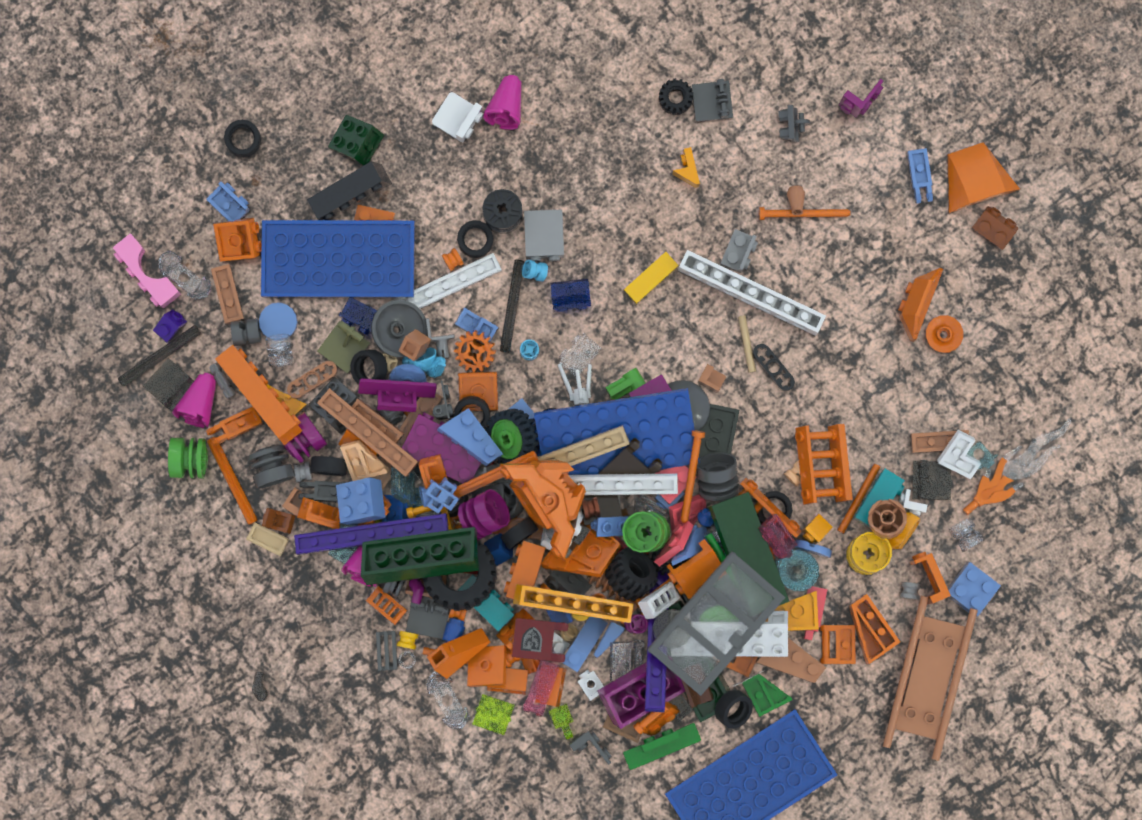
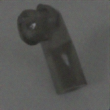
[252,672,268,702]

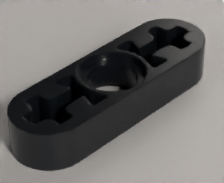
[753,344,795,392]

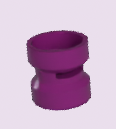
[624,614,648,634]

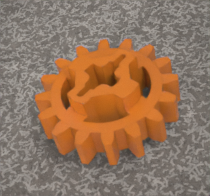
[454,330,496,372]

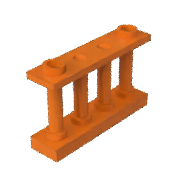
[795,424,853,505]
[737,478,802,559]

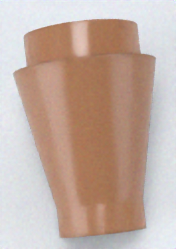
[786,186,805,215]

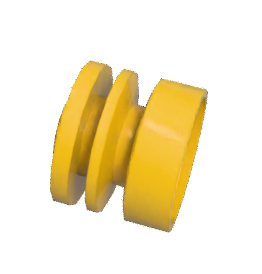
[846,532,892,575]

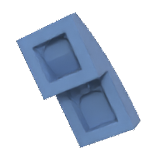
[454,308,498,343]

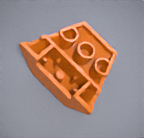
[947,142,1020,214]

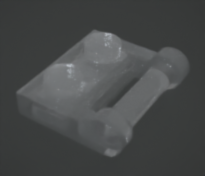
[610,640,644,682]

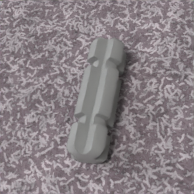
[209,363,235,399]

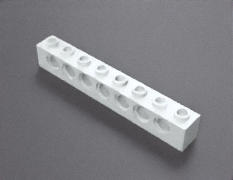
[678,250,826,336]

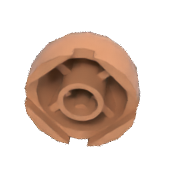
[868,499,907,539]

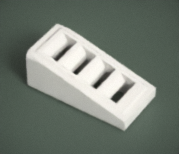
[638,582,680,619]

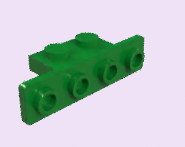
[623,723,701,770]

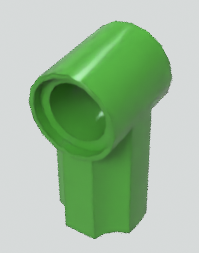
[605,368,646,400]

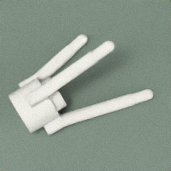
[558,364,592,405]

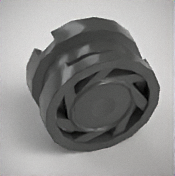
[383,580,406,598]

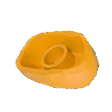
[888,512,920,550]

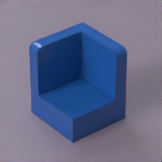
[484,533,514,566]
[546,609,573,624]

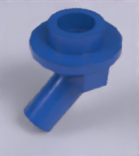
[697,508,714,527]

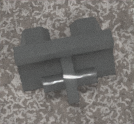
[778,105,810,142]

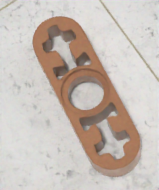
[287,361,338,399]

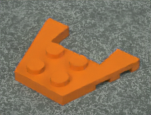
[541,519,621,578]

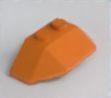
[898,268,943,342]

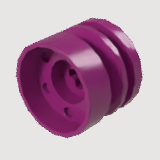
[282,412,328,463]
[458,489,510,540]

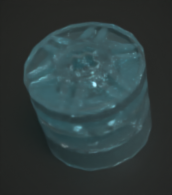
[776,549,819,591]

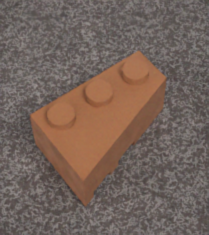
[755,638,826,683]

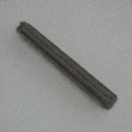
[500,259,524,353]
[118,325,201,386]

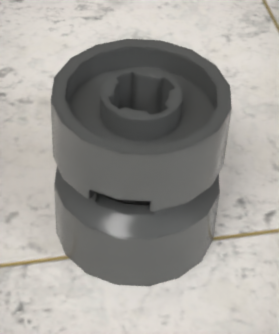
[231,318,261,346]

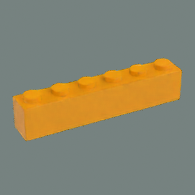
[513,584,634,623]

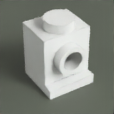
[577,670,604,701]

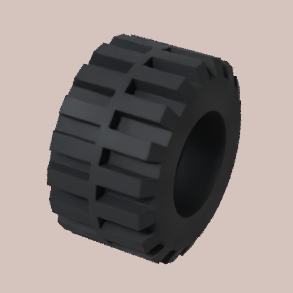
[605,547,658,601]

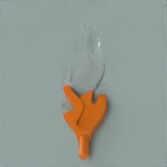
[963,418,1071,515]

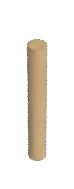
[738,315,756,373]

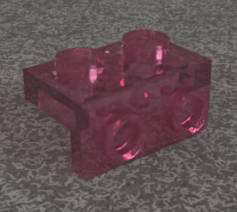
[758,514,797,559]

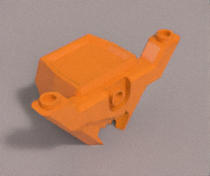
[500,460,586,560]

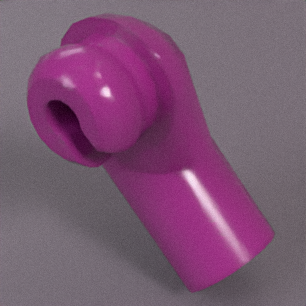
[409,578,425,605]

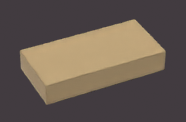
[246,522,290,556]

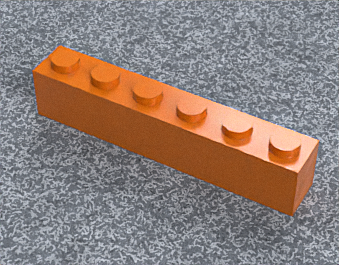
[215,345,302,445]

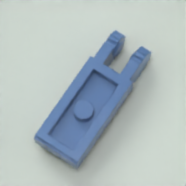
[907,148,933,203]

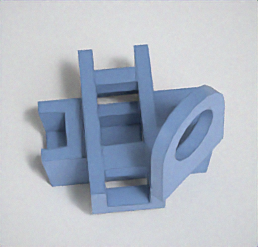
[419,477,459,514]

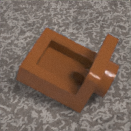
[262,508,296,534]

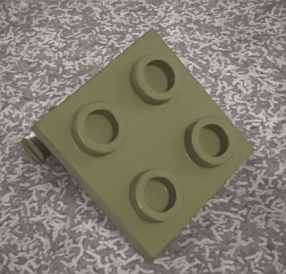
[317,320,371,374]

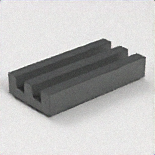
[376,631,398,671]

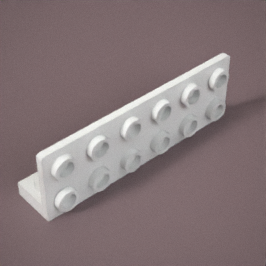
[670,611,788,657]

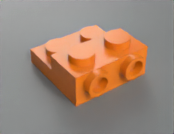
[213,218,262,262]

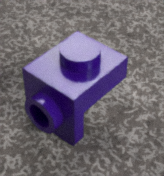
[153,310,187,343]

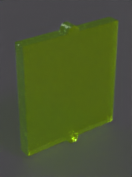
[472,694,514,735]

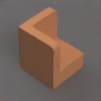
[399,329,432,361]
[697,364,726,393]
[282,487,303,516]

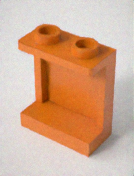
[667,539,727,599]
[909,552,951,605]

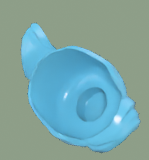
[402,347,446,378]

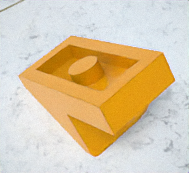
[672,147,700,188]

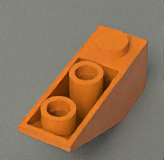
[427,628,490,679]

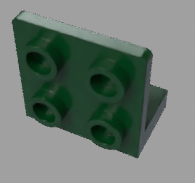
[328,115,384,166]

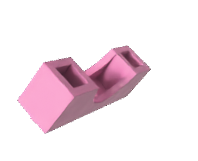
[113,233,181,309]

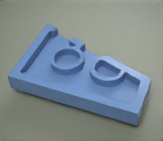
[437,408,503,466]

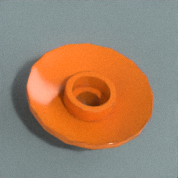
[926,315,963,353]

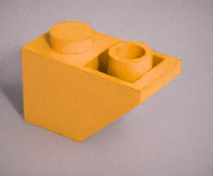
[801,514,833,544]

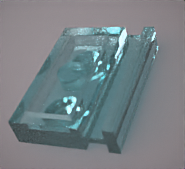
[391,465,415,507]

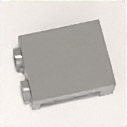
[524,210,564,262]

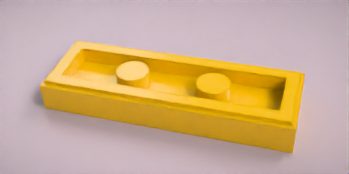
[624,252,679,304]

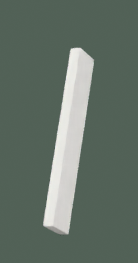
[392,253,502,309]
[569,473,678,495]

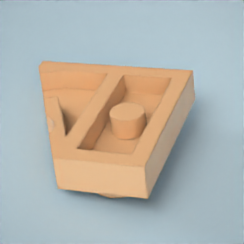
[340,440,389,481]

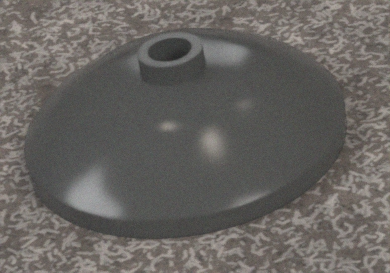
[371,300,428,357]
[668,380,710,431]

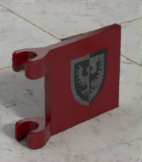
[512,618,569,663]

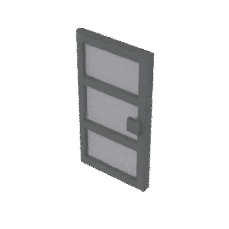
[647,551,786,696]

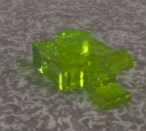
[549,704,574,740]

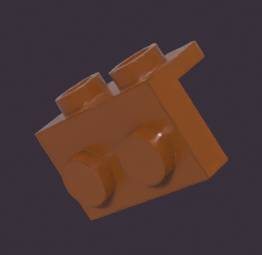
[972,206,1018,250]

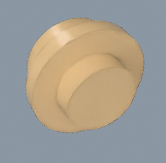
[559,624,578,643]

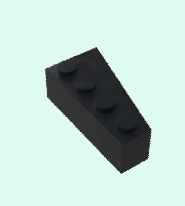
[307,161,392,220]

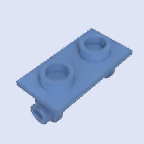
[590,516,629,537]

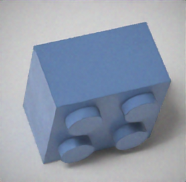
[336,477,385,525]
[948,562,1001,617]

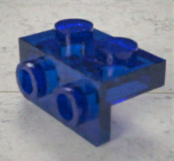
[550,279,591,312]
[338,297,377,335]

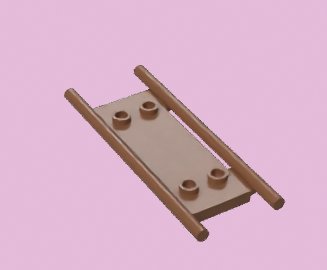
[883,595,978,761]

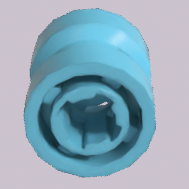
[522,260,548,282]
[520,340,539,361]

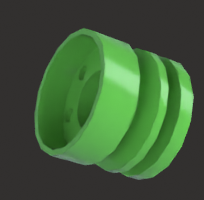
[168,438,208,479]
[622,511,670,553]

